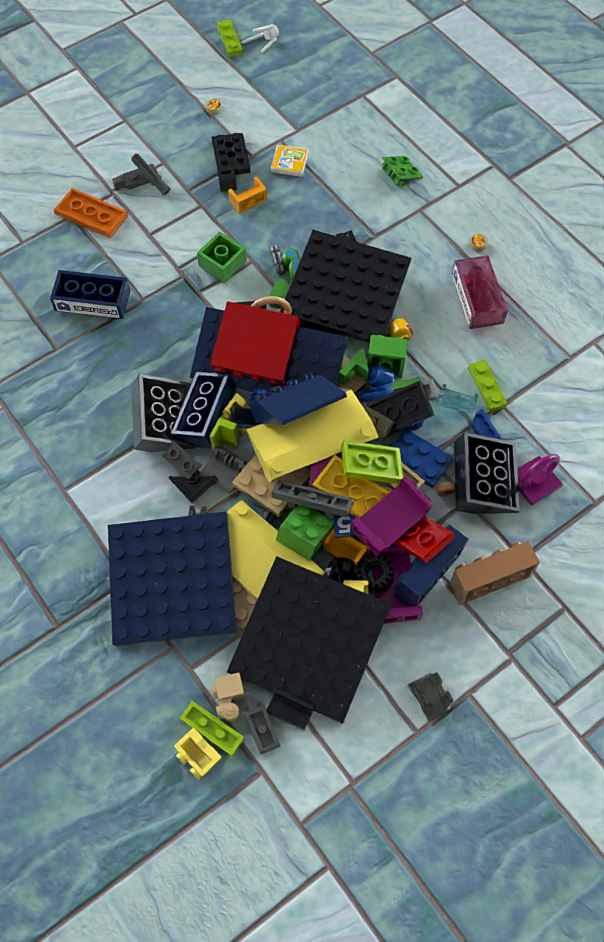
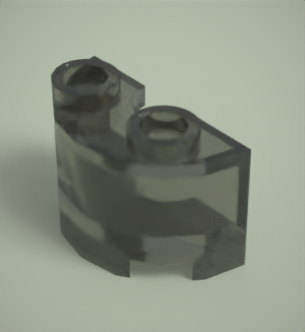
[407,672,453,722]

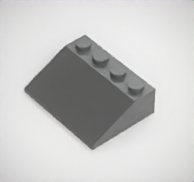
[132,374,195,452]

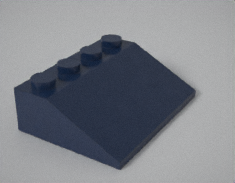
[248,372,347,426]

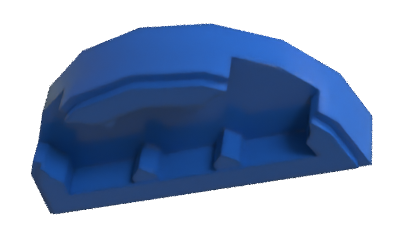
[360,384,394,402]
[472,409,501,439]

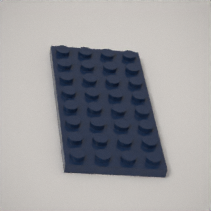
[190,307,348,392]

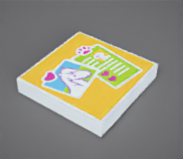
[271,145,309,177]

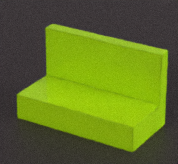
[209,418,240,454]

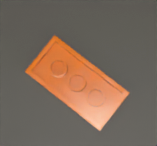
[54,188,129,239]

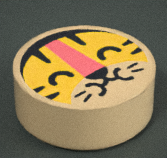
[206,98,222,114]
[470,234,488,251]

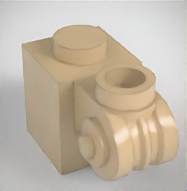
[212,673,245,722]

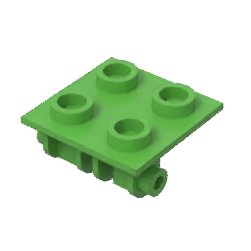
[382,156,423,187]

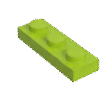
[216,19,243,57]
[468,359,508,412]
[179,701,245,757]

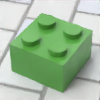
[197,231,247,283]
[367,335,408,378]
[276,505,334,561]

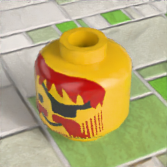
[387,318,413,343]

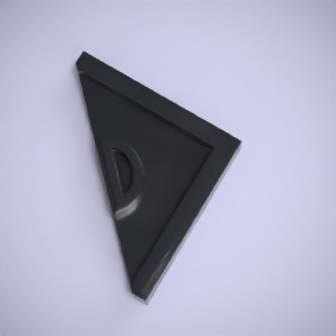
[168,475,218,503]

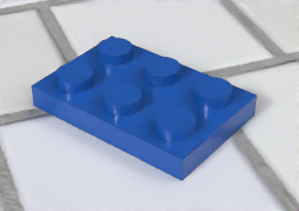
[392,429,454,488]

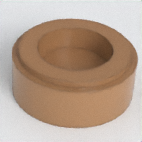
[436,482,456,496]

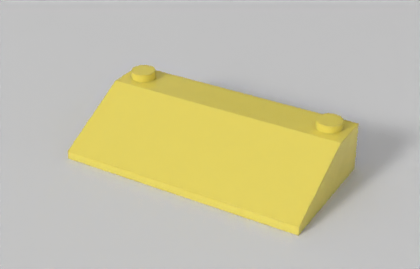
[246,390,379,484]
[227,500,325,600]

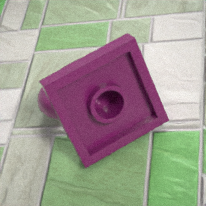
[517,454,563,506]

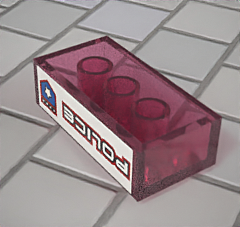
[452,255,508,329]

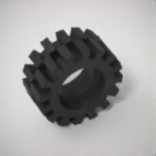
[357,554,394,593]

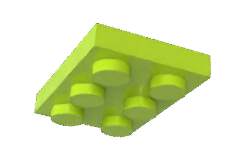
[341,440,403,484]

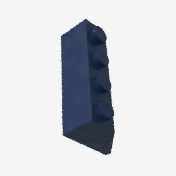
[171,372,237,449]

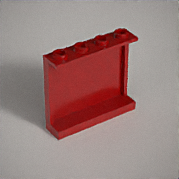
[210,301,300,386]

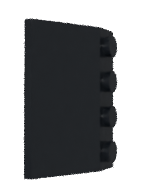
[454,432,520,514]

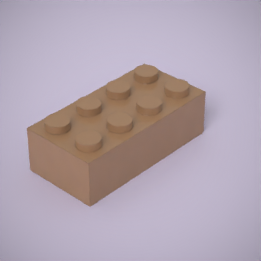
[449,541,540,605]

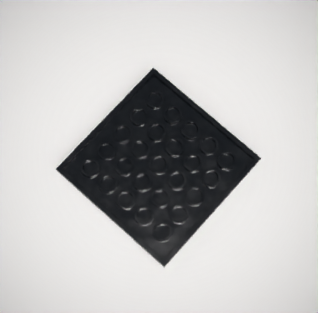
[280,230,412,343]
[227,556,392,724]

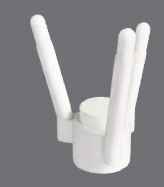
[241,24,279,53]

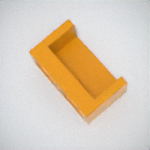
[228,177,267,214]
[323,527,368,571]

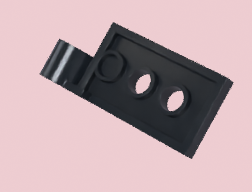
[211,133,251,192]

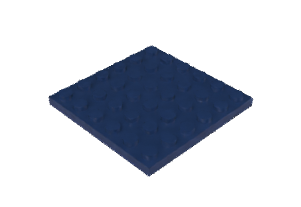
[108,511,237,646]

